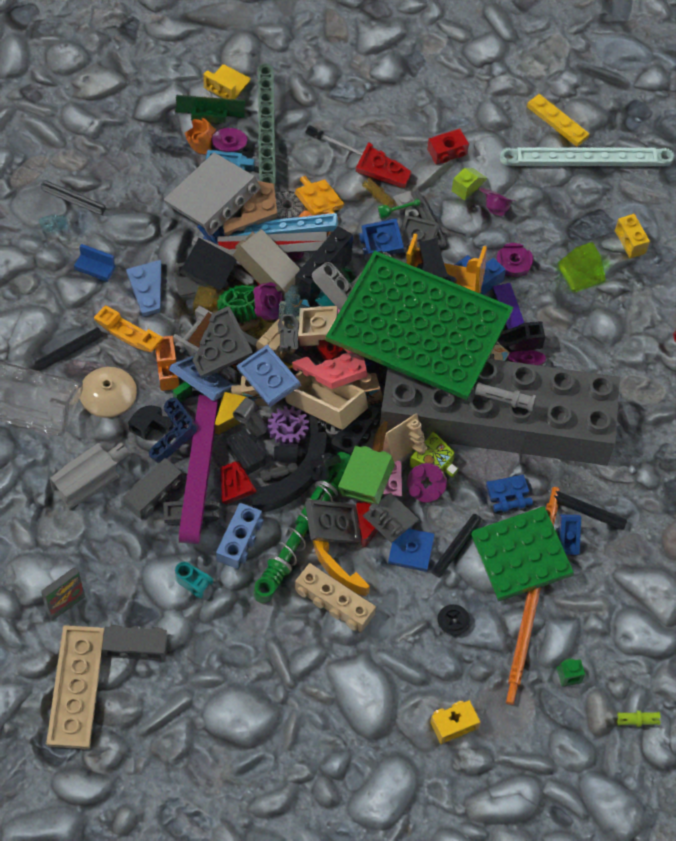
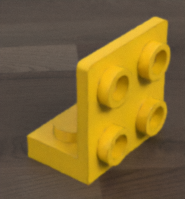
[203,64,251,99]

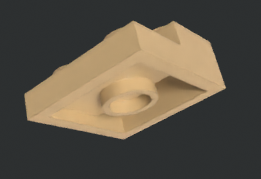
[296,306,338,346]

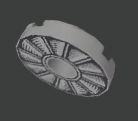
[275,190,305,220]

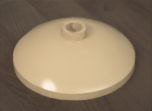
[79,367,137,418]

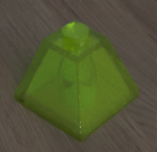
[557,242,606,293]

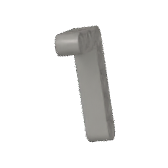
[312,252,391,310]

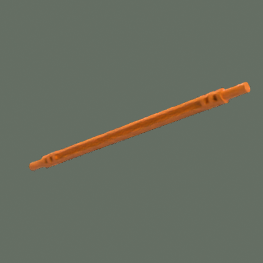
[506,487,560,705]

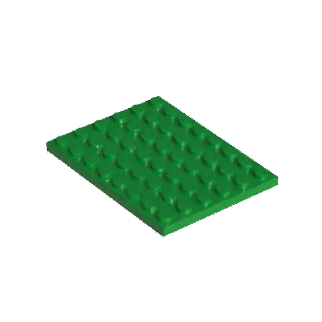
[325,250,513,400]

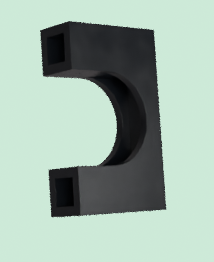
[295,226,353,307]
[364,238,448,280]

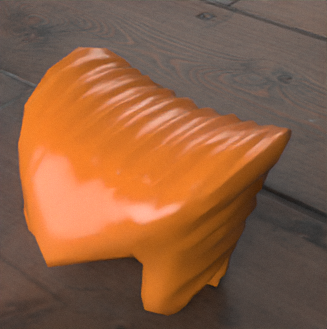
[185,118,216,155]

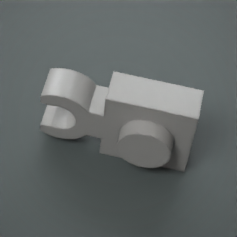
[393,191,419,218]

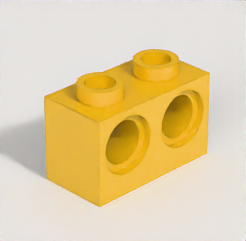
[615,213,650,259]

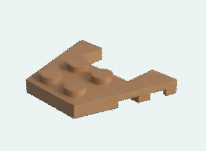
[224,181,277,236]

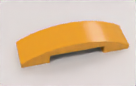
[94,305,163,352]
[313,540,370,596]

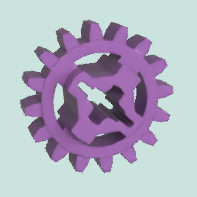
[268,406,309,444]

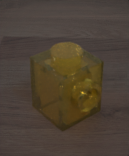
[193,286,219,314]

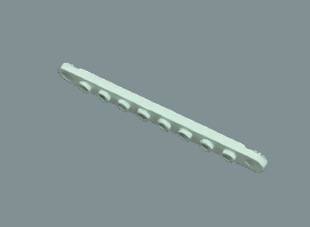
[500,148,674,166]

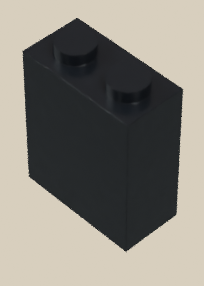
[180,238,238,294]

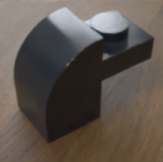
[128,405,174,440]

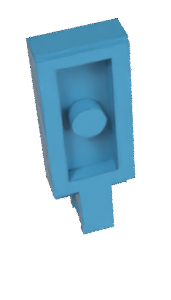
[206,150,255,171]

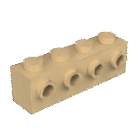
[295,563,376,633]

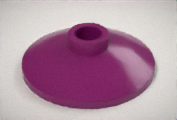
[212,128,247,152]
[508,350,546,365]

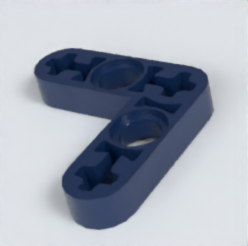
[149,397,198,463]

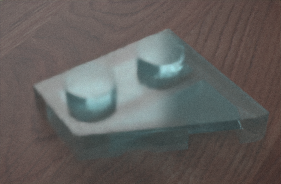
[279,285,301,321]

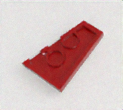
[355,142,411,188]

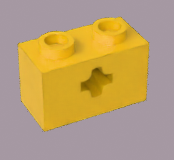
[430,700,480,744]

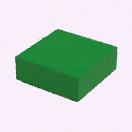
[173,382,193,402]

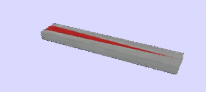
[218,232,327,252]

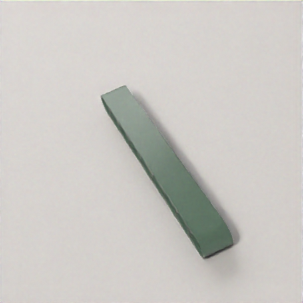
[258,63,275,190]

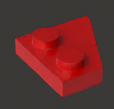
[220,461,256,505]

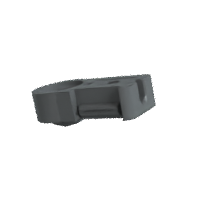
[278,314,298,353]

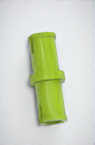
[617,710,661,727]

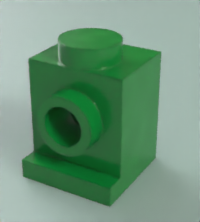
[557,658,585,687]

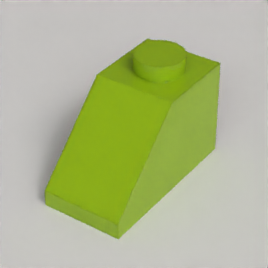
[451,168,487,200]

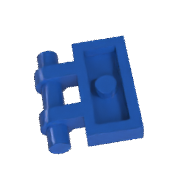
[486,475,533,512]

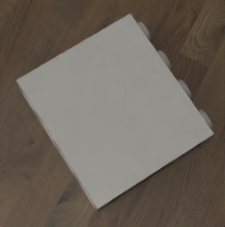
[164,153,261,236]

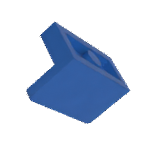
[74,244,116,282]

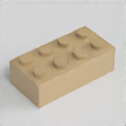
[285,371,368,430]

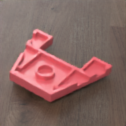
[292,349,367,389]

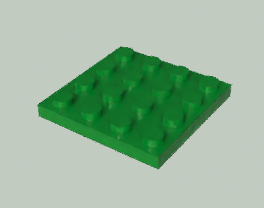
[471,506,574,602]

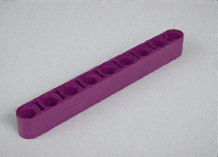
[179,395,219,544]

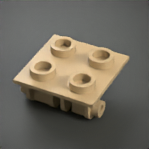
[386,413,427,462]

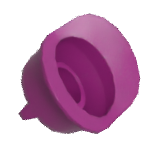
[479,188,516,216]

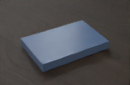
[237,344,301,407]
[169,356,234,401]

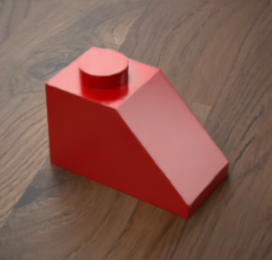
[356,502,378,547]

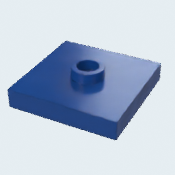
[388,529,434,572]

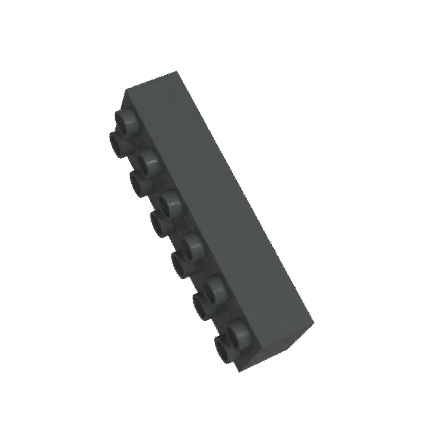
[379,359,620,466]

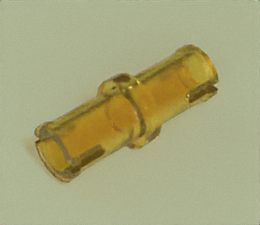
[362,178,395,207]

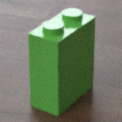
[338,446,395,505]

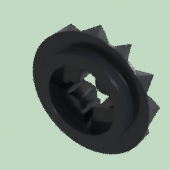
[437,604,470,636]

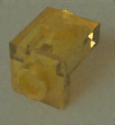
[247,317,274,340]

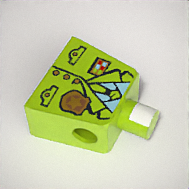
[410,432,459,478]

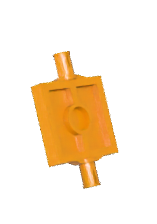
[295,176,344,220]

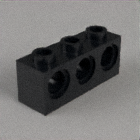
[330,404,380,456]

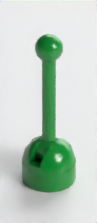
[377,199,421,220]

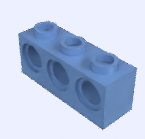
[216,503,264,569]

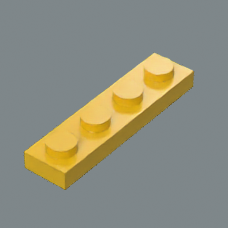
[527,94,590,147]

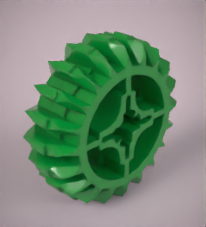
[217,284,258,324]

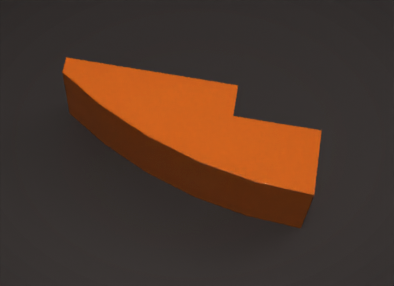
[155,335,179,391]

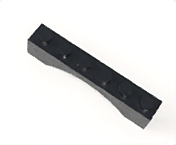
[497,321,545,352]

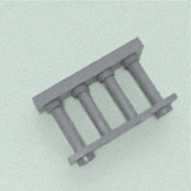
[173,305,258,383]

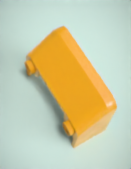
[407,234,487,293]

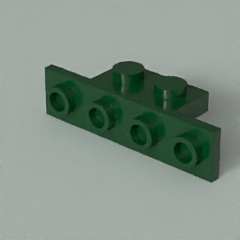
[176,95,245,125]

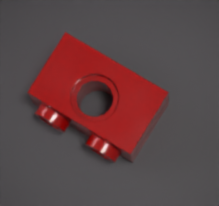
[427,128,469,165]

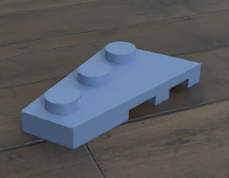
[126,260,162,317]

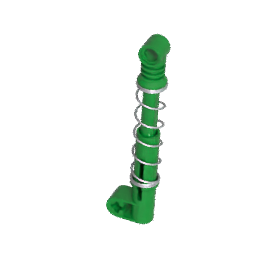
[253,452,351,603]

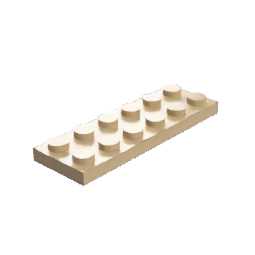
[46,625,105,749]

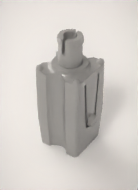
[50,443,129,509]

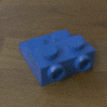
[359,218,404,259]

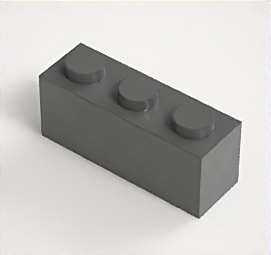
[123,458,183,520]
[102,625,168,661]

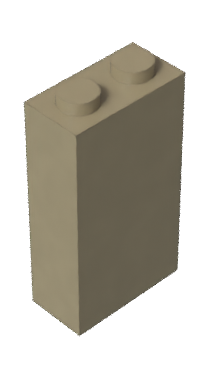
[232,229,300,299]

